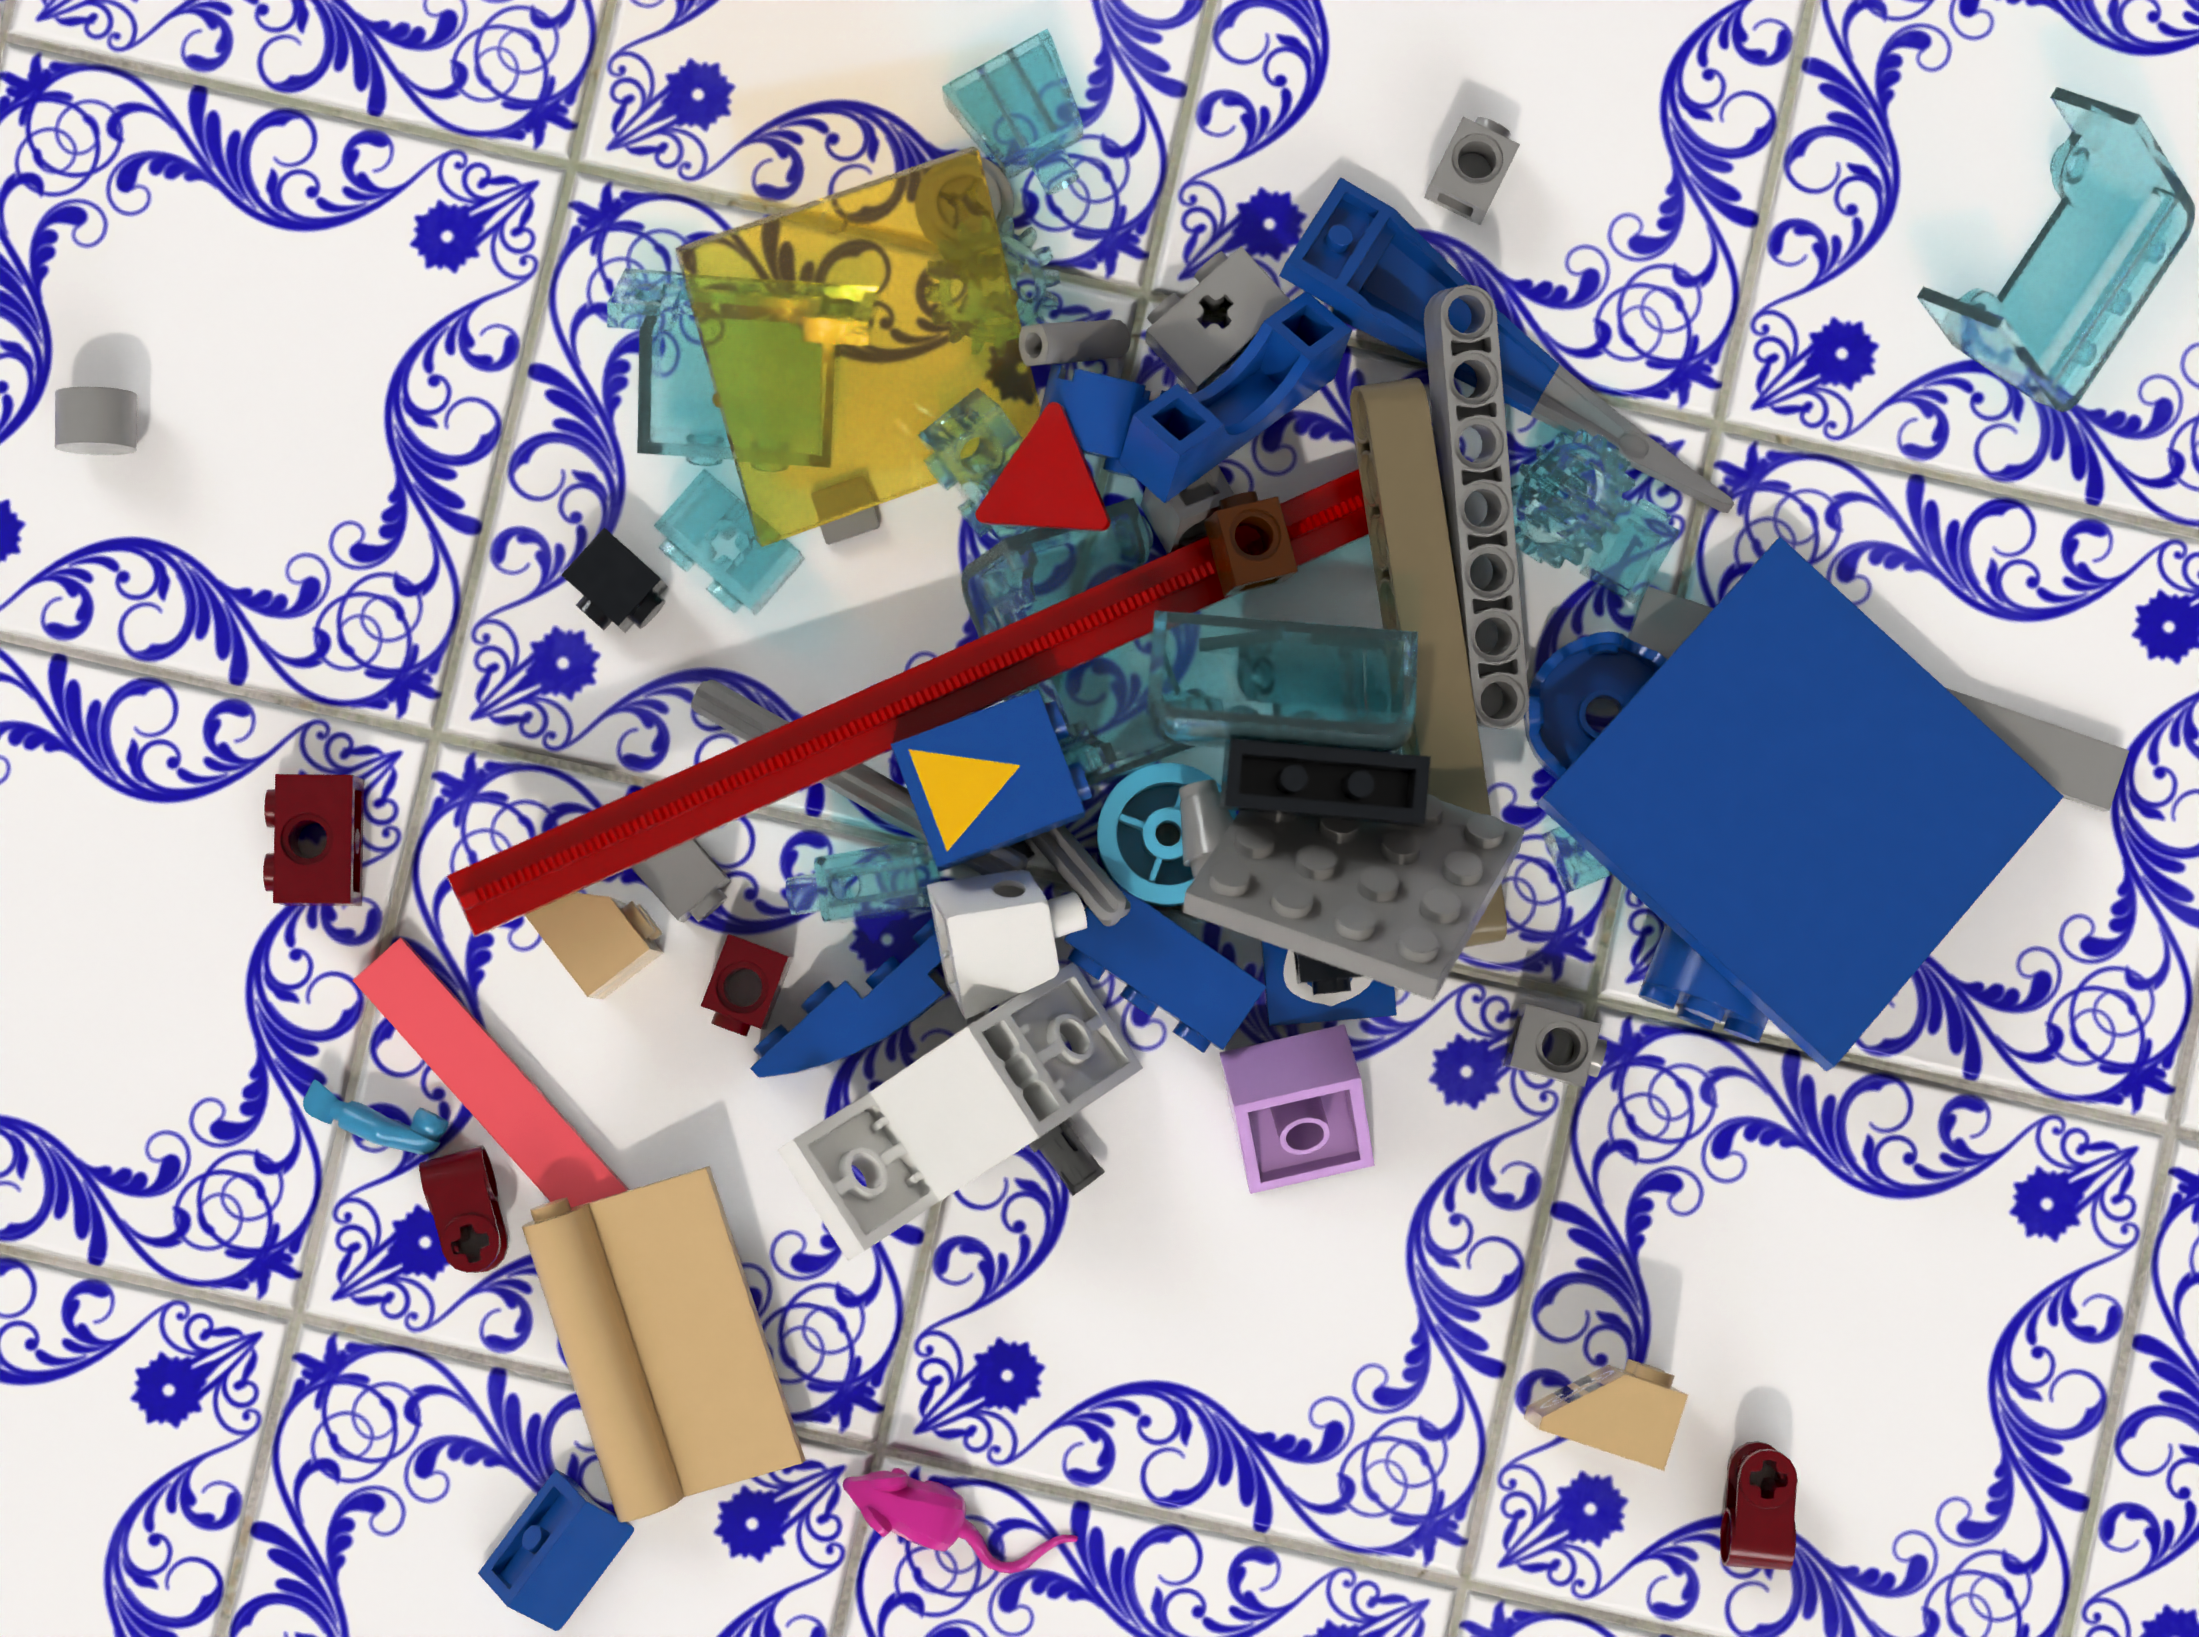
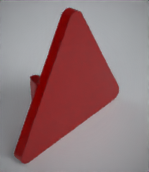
[975,402,1111,531]

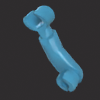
[303,1079,448,1155]

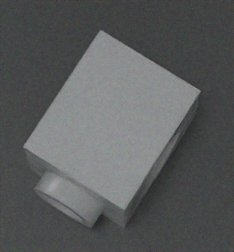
[1424,116,1520,225]
[1140,465,1235,554]
[631,839,731,923]
[1503,1003,1607,1087]

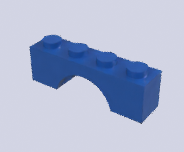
[1119,291,1352,503]

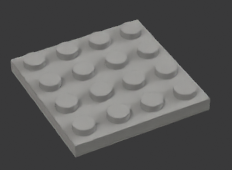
[1183,794,1524,1001]

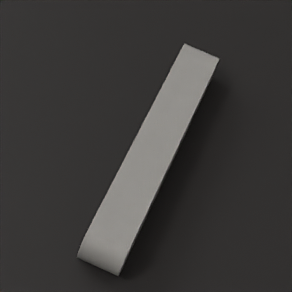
[1424,285,1529,730]

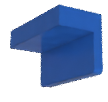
[478,1469,634,1631]

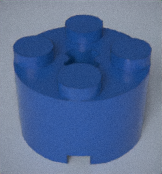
[1039,364,1165,479]
[1638,924,1769,1043]

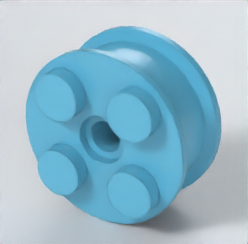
[1097,763,1237,907]

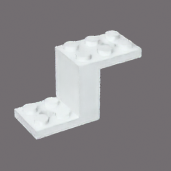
[777,963,1143,1261]

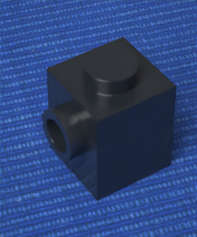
[562,528,668,633]

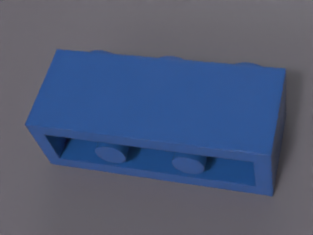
[1064,877,1267,1053]

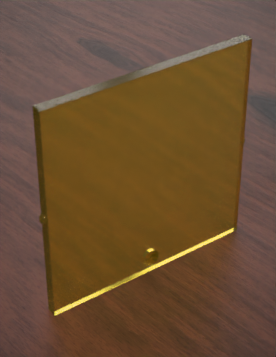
[675,146,1041,547]

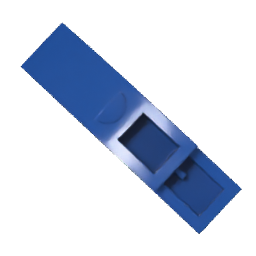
[750,918,947,1078]

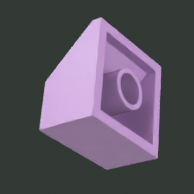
[1219,1024,1375,1194]

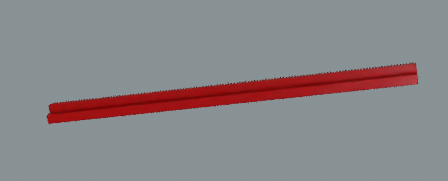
[447,469,1369,938]

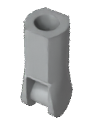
[1019,319,1131,366]

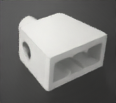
[927,869,1087,1019]

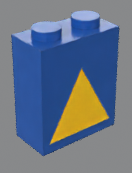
[891,689,1092,872]

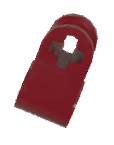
[419,1145,509,1273]
[1720,1441,1798,1570]

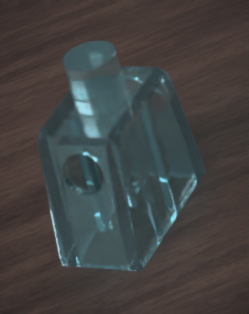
[942,29,1083,195]
[786,842,941,923]

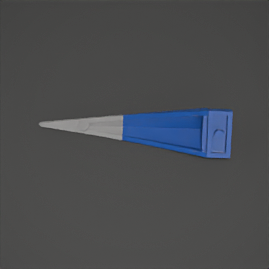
[1279,177,1734,513]

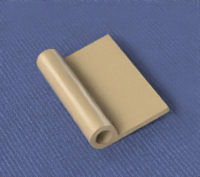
[522,1166,806,1522]

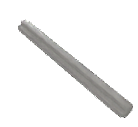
[691,680,1028,875]

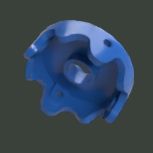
[1523,631,1667,780]

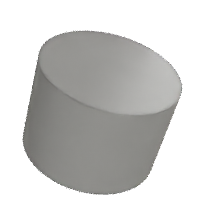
[54,387,137,455]

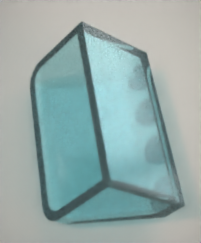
[1145,611,1418,753]

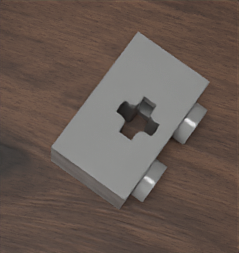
[1145,246,1291,394]

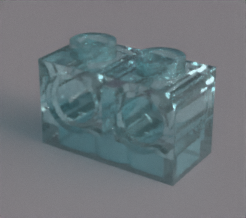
[918,387,1032,547]

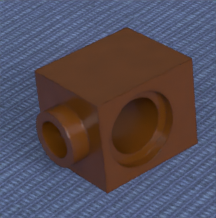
[1204,491,1298,596]

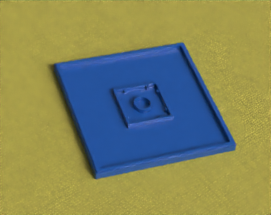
[1536,537,2064,1072]

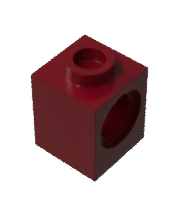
[701,934,793,1037]

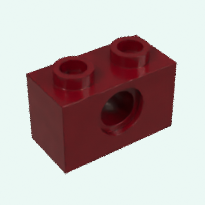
[263,774,364,906]

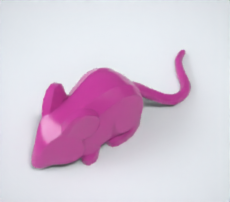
[842,1468,1078,1574]

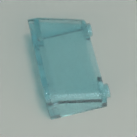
[961,498,1228,791]

